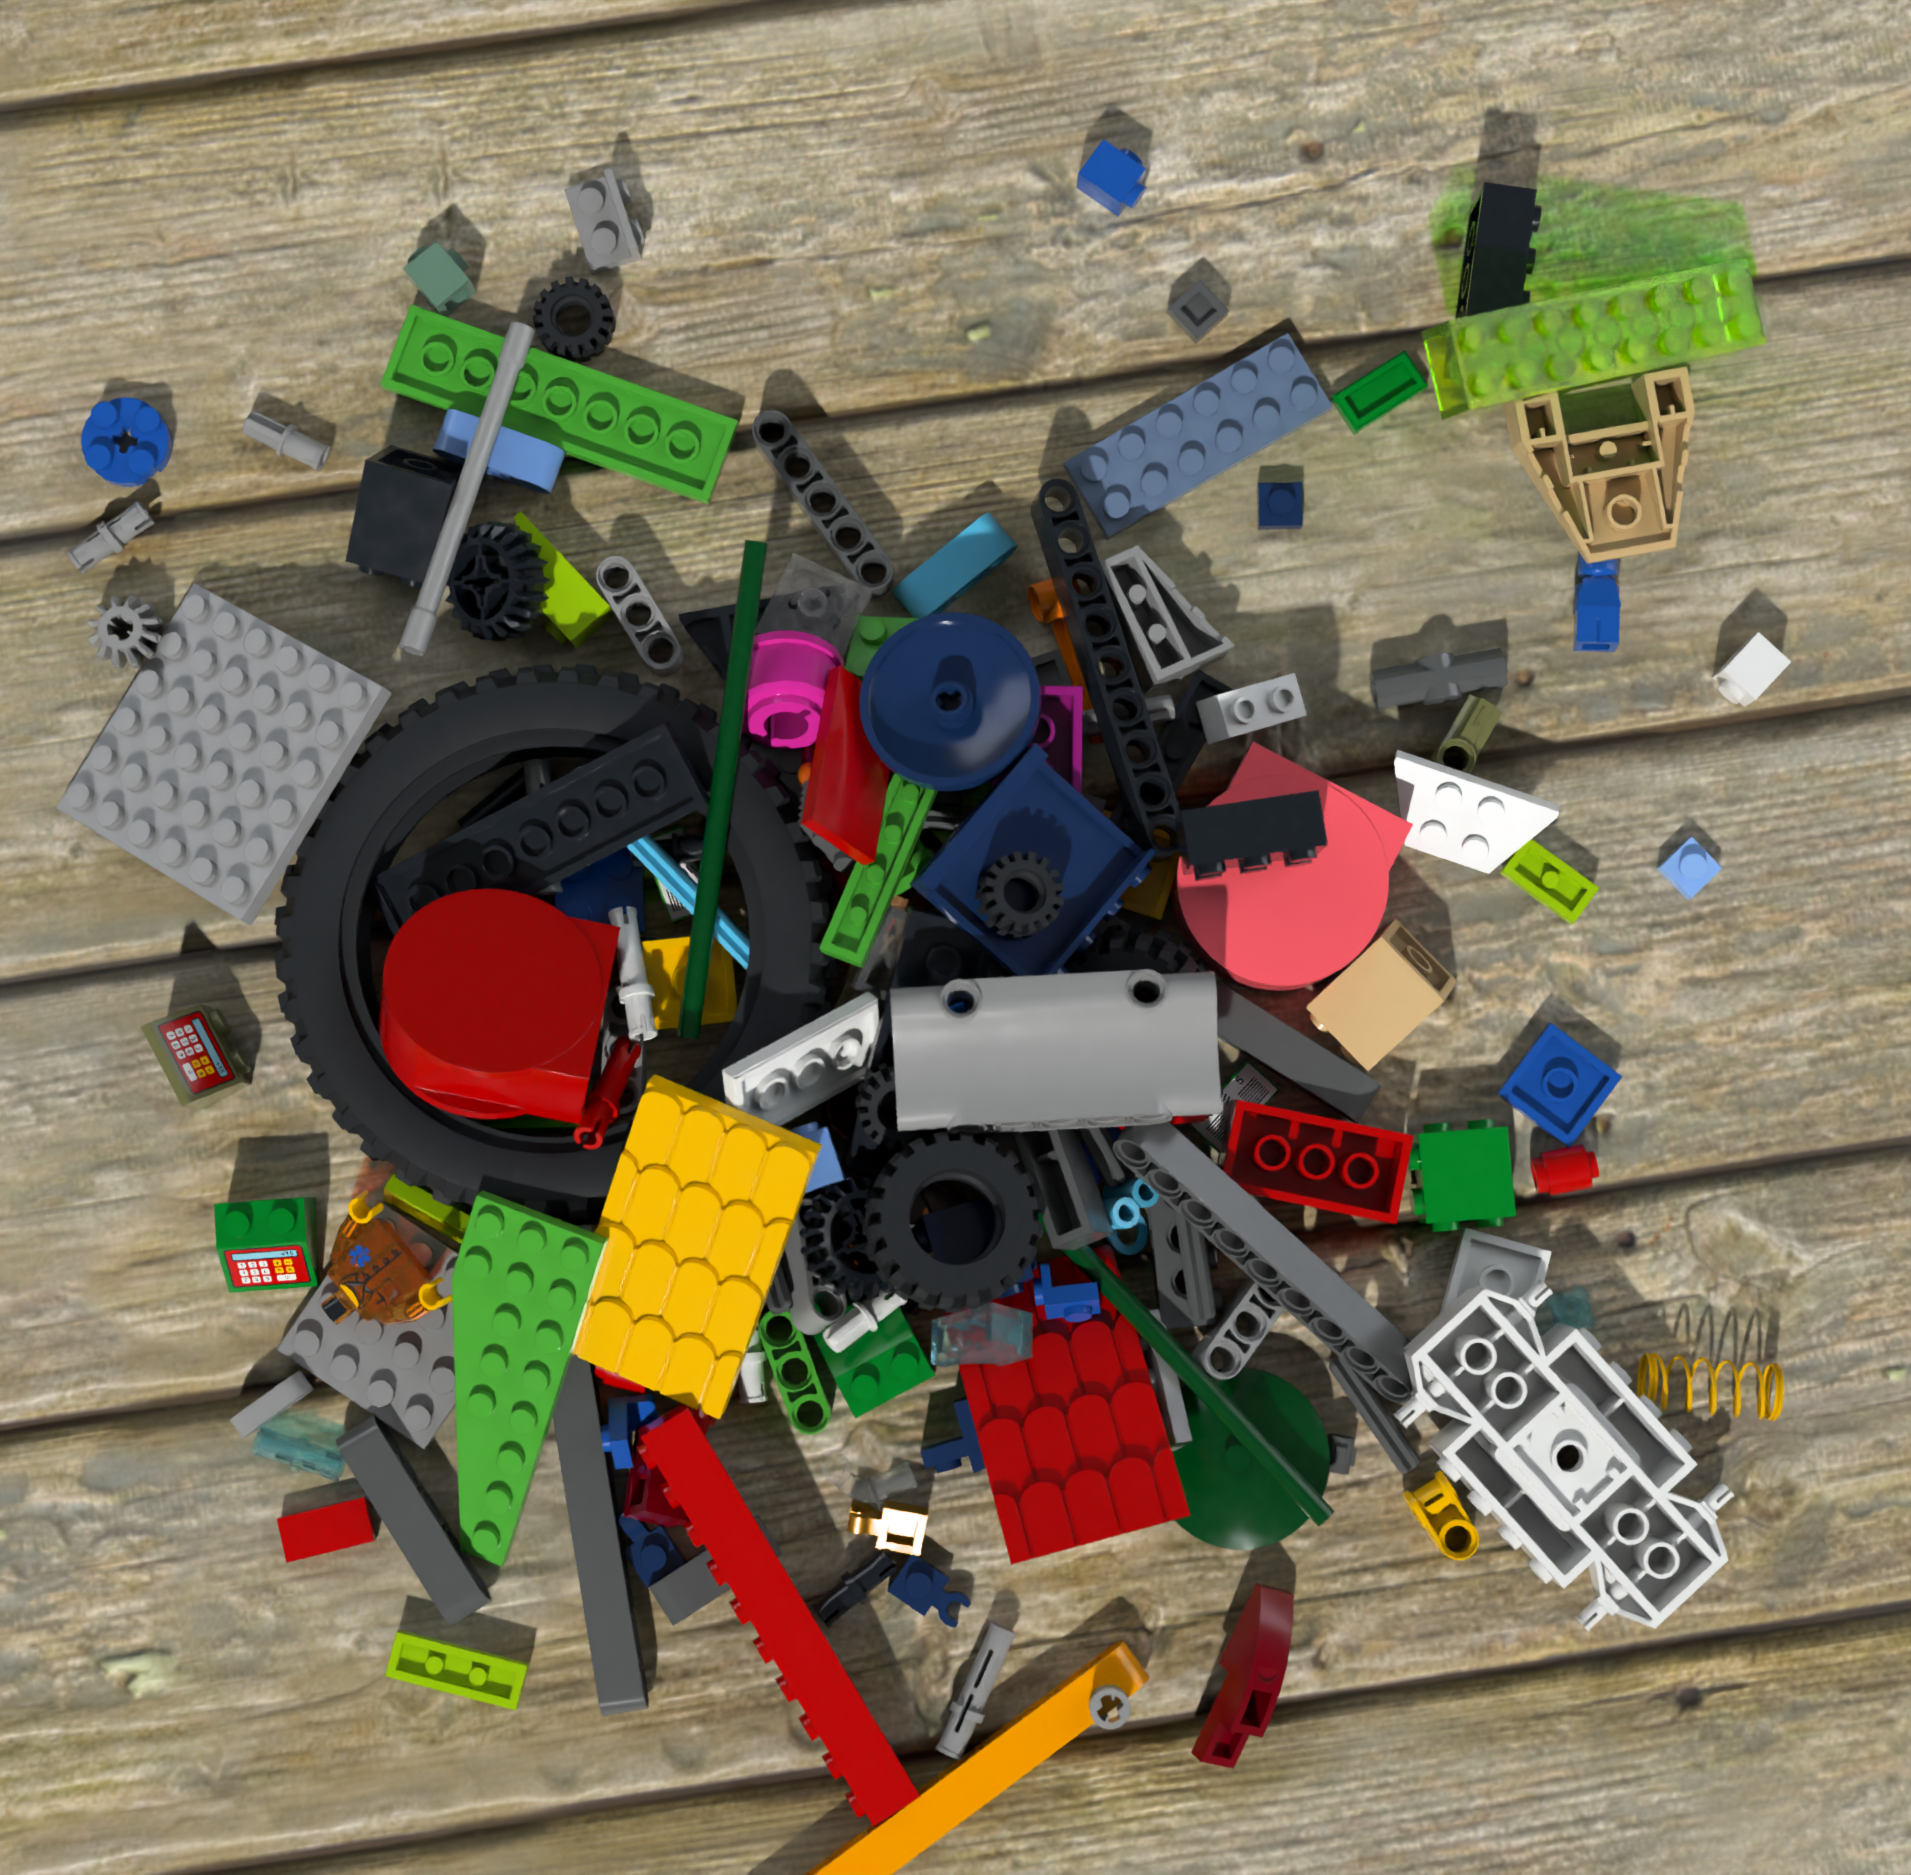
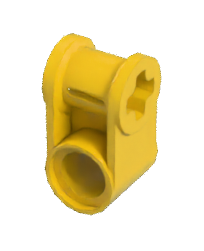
[1402,1470,1479,1560]

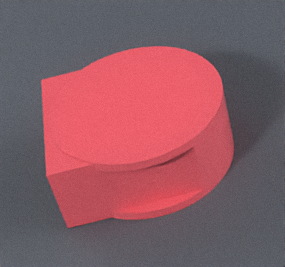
[1171,742,1413,992]

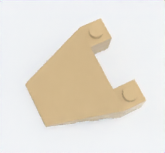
[1504,366,1695,564]

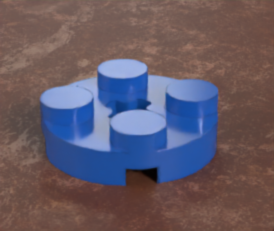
[81,397,173,487]

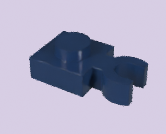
[887,1554,971,1628]

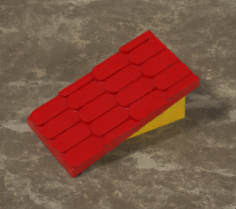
[945,1244,1190,1565]

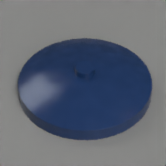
[859,612,1042,791]

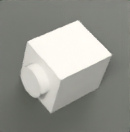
[1712,632,1791,707]

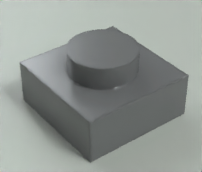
[1167,279,1229,344]

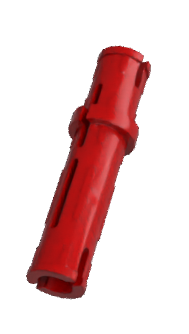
[574,1036,641,1150]

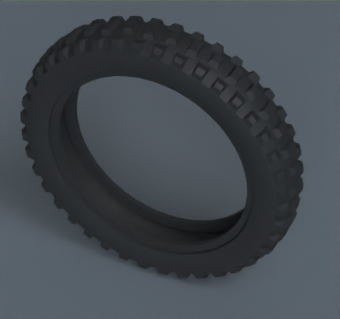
[274,664,839,1225]

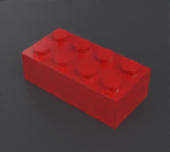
[1218,1099,1413,1224]

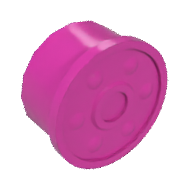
[742,630,845,749]

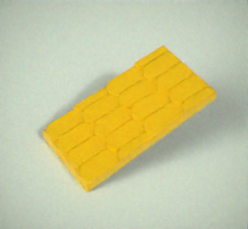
[572,1074,822,1420]

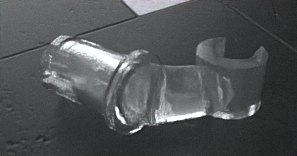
[821,1453,918,1509]

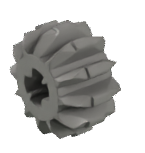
[87,594,164,669]

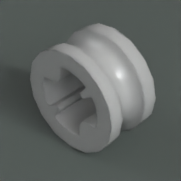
[1089,1684,1131,1730]

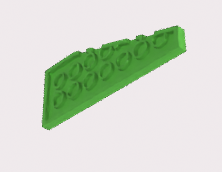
[452,1190,609,1567]

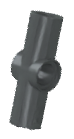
[1369,648,1508,710]

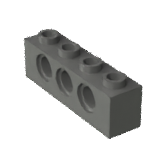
[1147,1145,1222,1329]

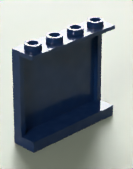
[910,743,1157,977]

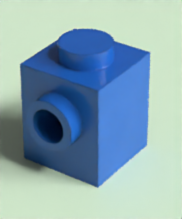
[1076,139,1147,217]

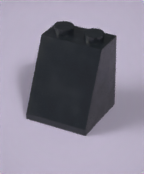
[346,445,463,588]

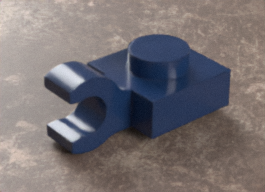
[616,1511,686,1588]

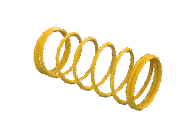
[1637,1352,1785,1421]

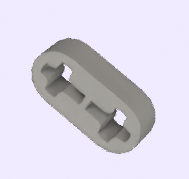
[230,1371,313,1439]

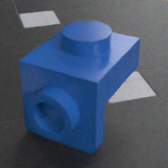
[1033,1263,1101,1322]
[601,1394,658,1469]

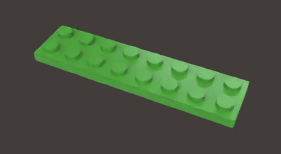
[380,304,739,505]

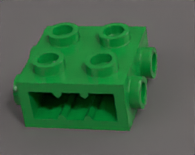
[1408,1119,1516,1232]

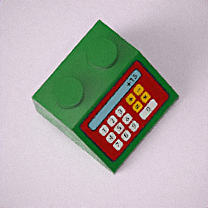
[214,1197,320,1293]

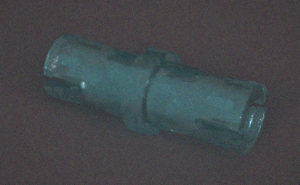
[252,1426,346,1482]

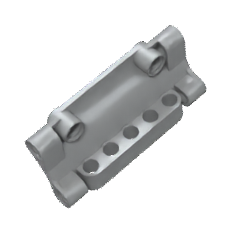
[890,969,1221,1134]

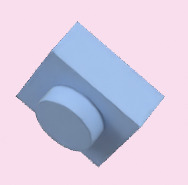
[1656,837,1722,900]

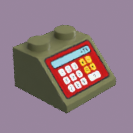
[141,1004,251,1109]

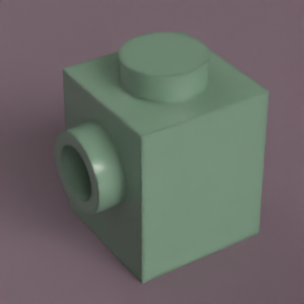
[403,241,477,317]

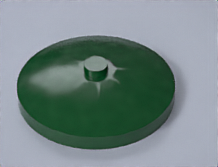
[1172,1367,1331,1550]

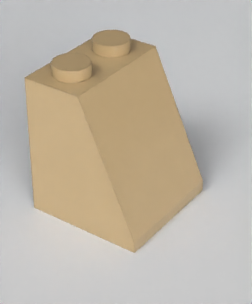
[1306,918,1457,1071]

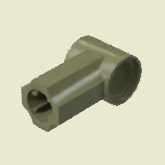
[1430,694,1503,774]

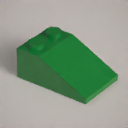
[813,1293,935,1418]

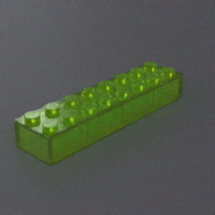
[1421,257,1766,420]

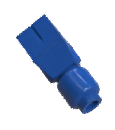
[1573,551,1621,652]

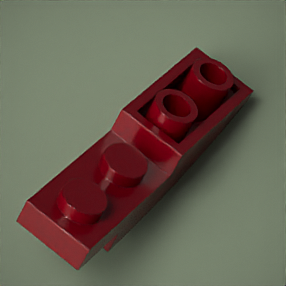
[1191,1583,1294,1769]

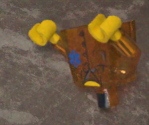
[321,1190,452,1325]

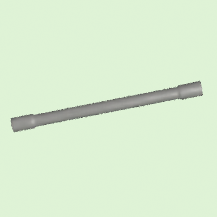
[399,322,535,656]

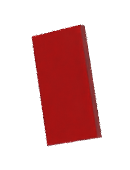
[801,665,890,865]

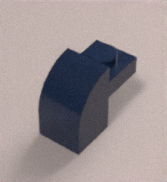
[920,1396,986,1473]

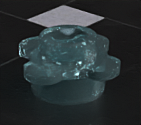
[1545,1286,1595,1330]

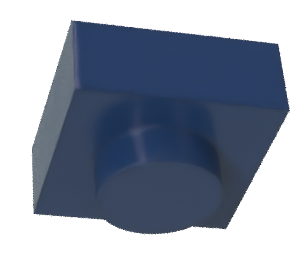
[1257,482,1303,530]

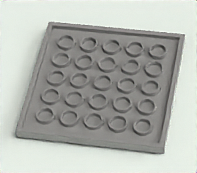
[56,583,392,926]

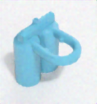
[1101,1177,1159,1255]

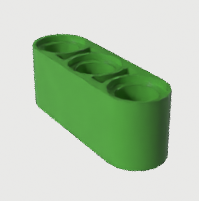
[759,1310,832,1435]

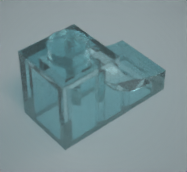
[931,1302,1033,1367]

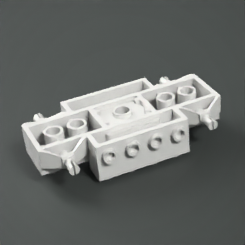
[1393,1279,1734,1632]

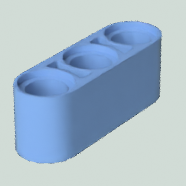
[432,409,566,494]

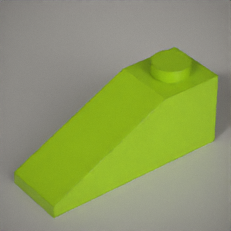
[514,511,614,649]

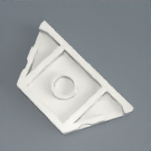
[1394,750,1560,874]

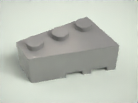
[1100,545,1235,693]

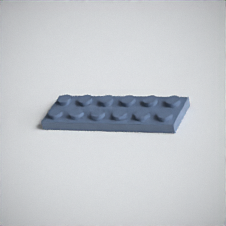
[1063,333,1333,540]

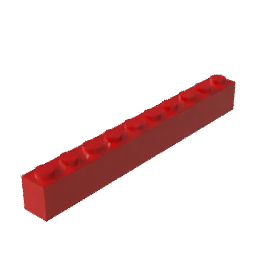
[636,1403,920,1827]

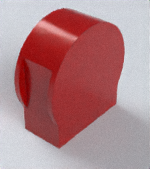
[379,889,620,1124]

